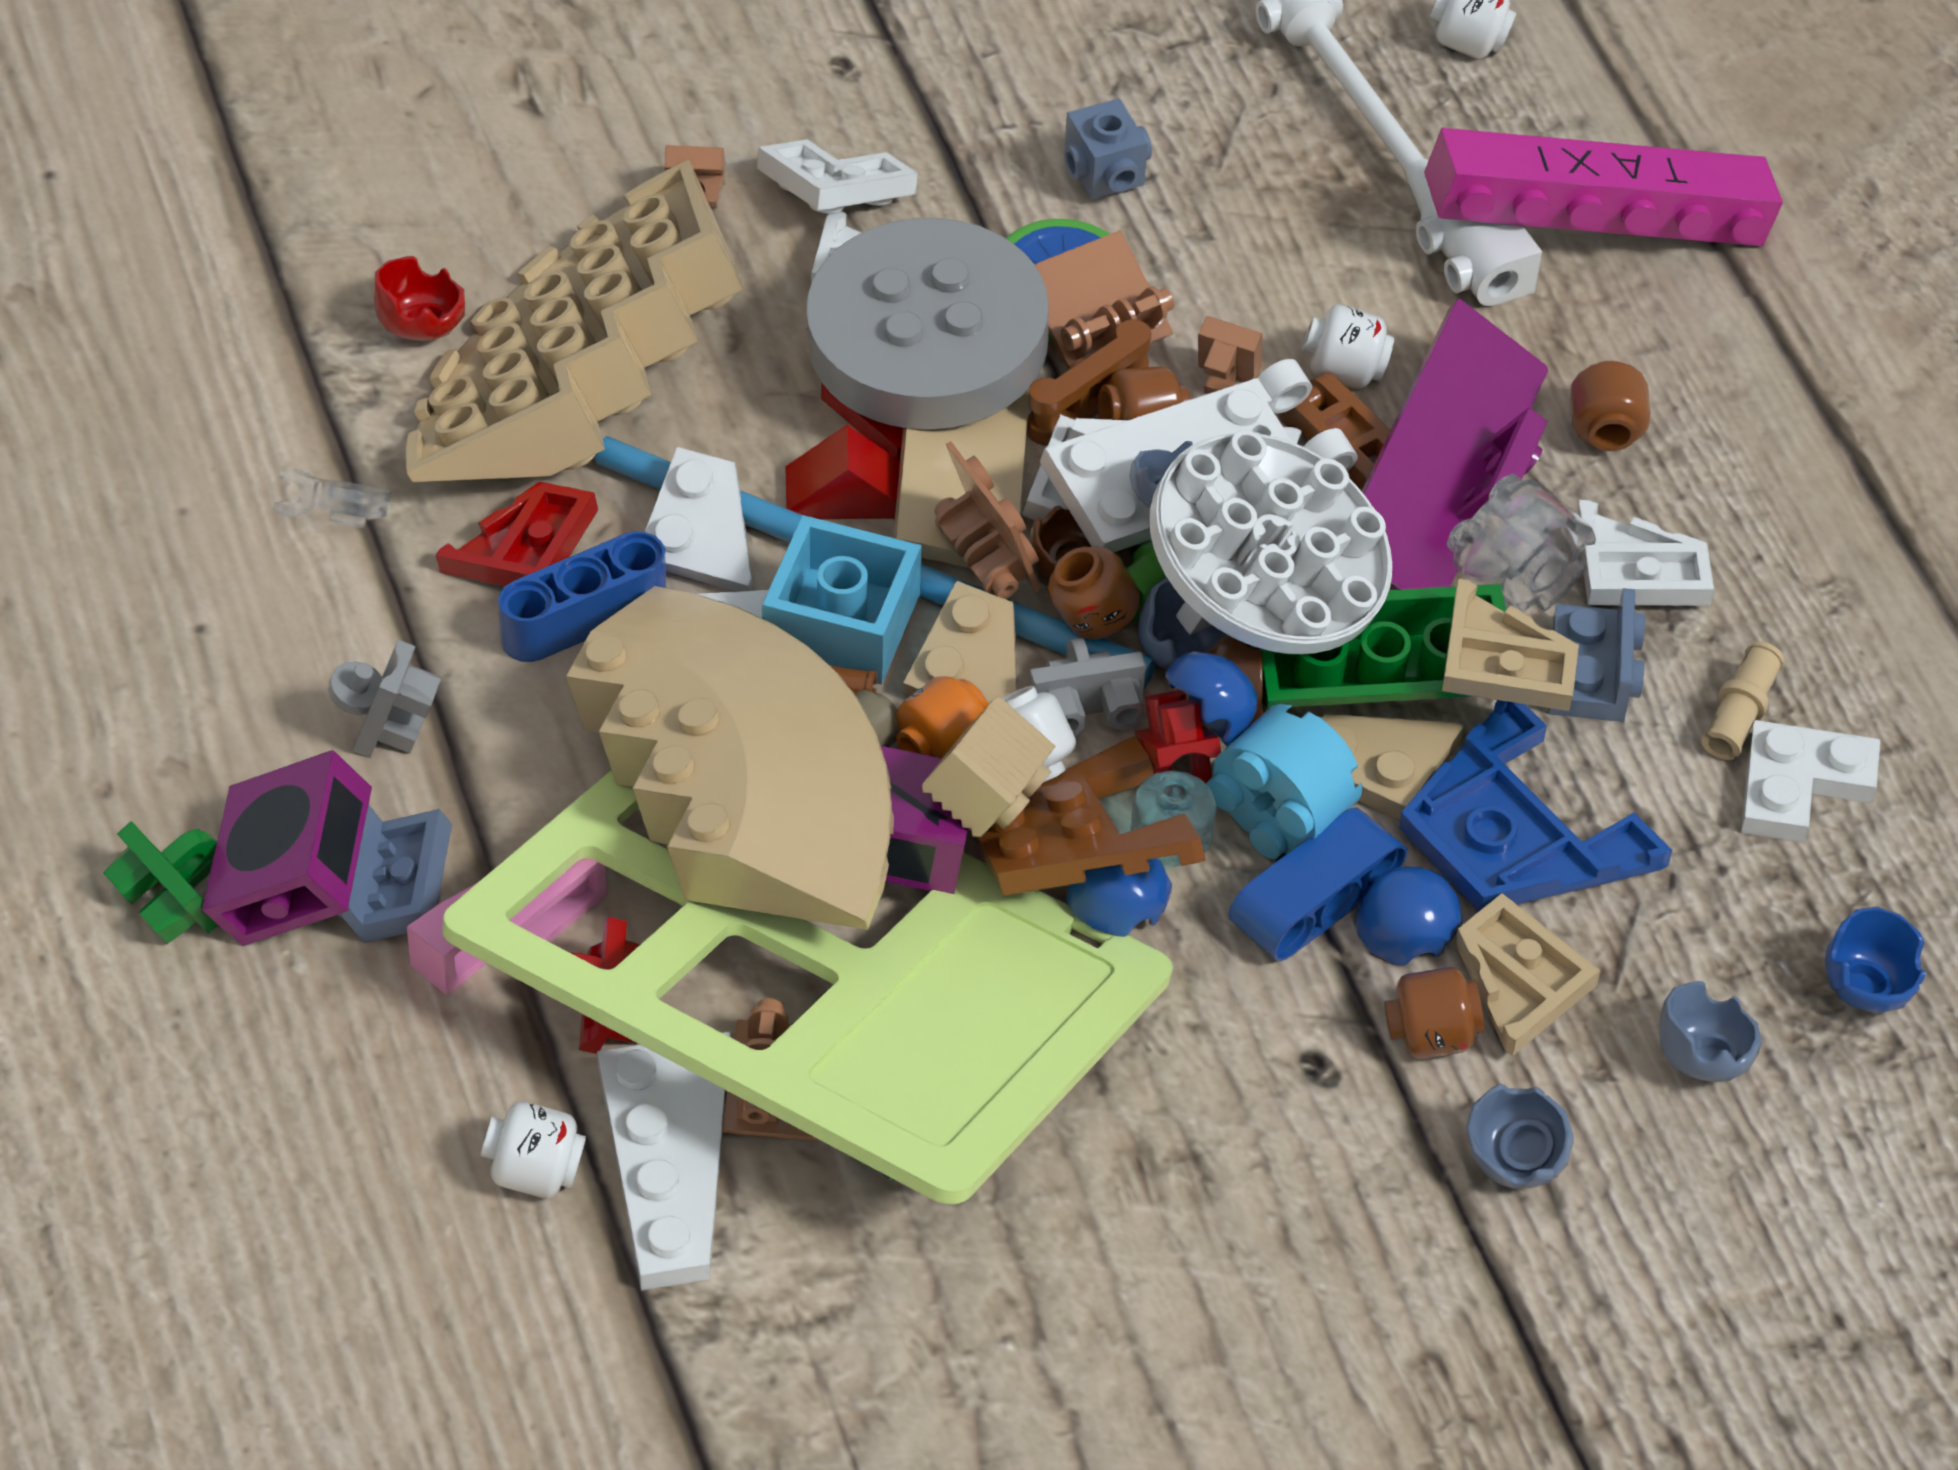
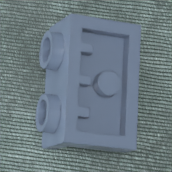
[1549,588,1646,722]

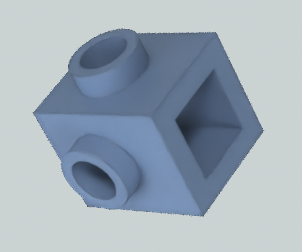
[1064,98,1152,200]

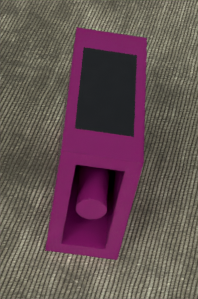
[881,746,968,894]
[202,750,372,946]

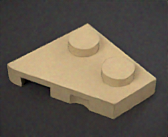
[1442,579,1579,711]
[903,581,1017,704]
[1321,714,1463,821]
[1455,893,1600,1056]

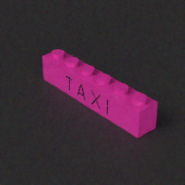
[1424,127,1783,246]

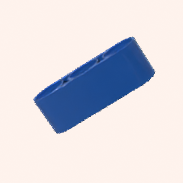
[498,531,666,662]
[1228,807,1407,961]

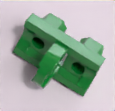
[103,821,218,944]

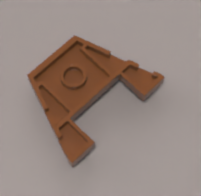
[973,736,1206,896]

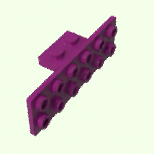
[1362,299,1548,590]

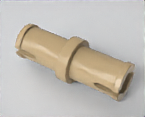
[1701,641,1785,760]

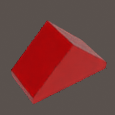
[785,424,900,519]

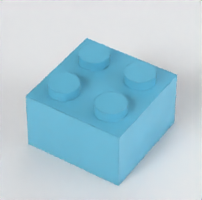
[762,515,922,685]

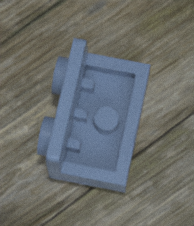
[338,805,452,943]

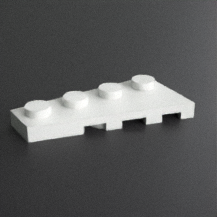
[597,1032,730,1290]

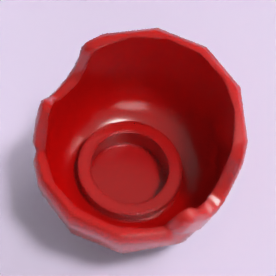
[374,256,465,341]

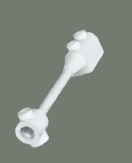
[1255,0,1542,306]

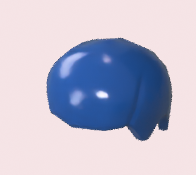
[1165,651,1258,747]
[1065,858,1172,937]
[1355,866,1462,966]
[1825,907,1926,1014]

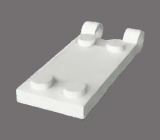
[1040,359,1358,553]

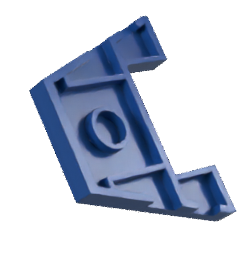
[1399,700,1672,911]

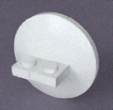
[1149,430,1392,654]

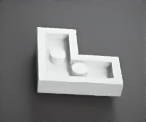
[757,139,918,214]
[1741,720,1880,843]

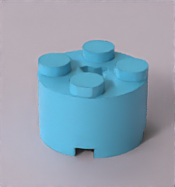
[1206,704,1362,859]

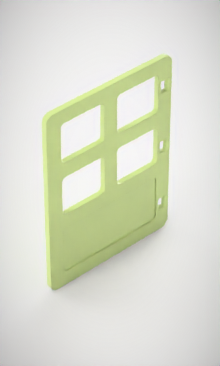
[442,770,1173,1204]

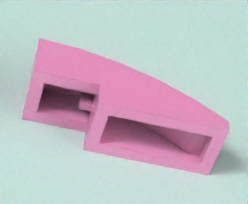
[407,859,607,995]

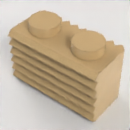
[922,695,1056,837]

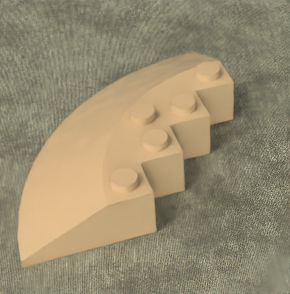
[405,159,743,482]
[566,586,894,930]

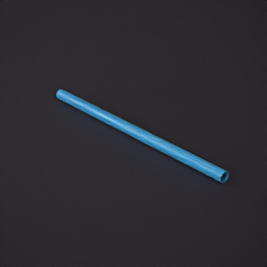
[595,436,1156,688]

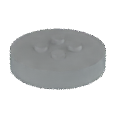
[807,218,1049,430]

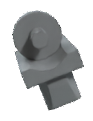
[1030,637,1146,737]
[328,639,442,758]

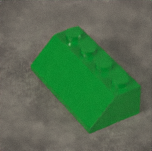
[1251,584,1506,709]

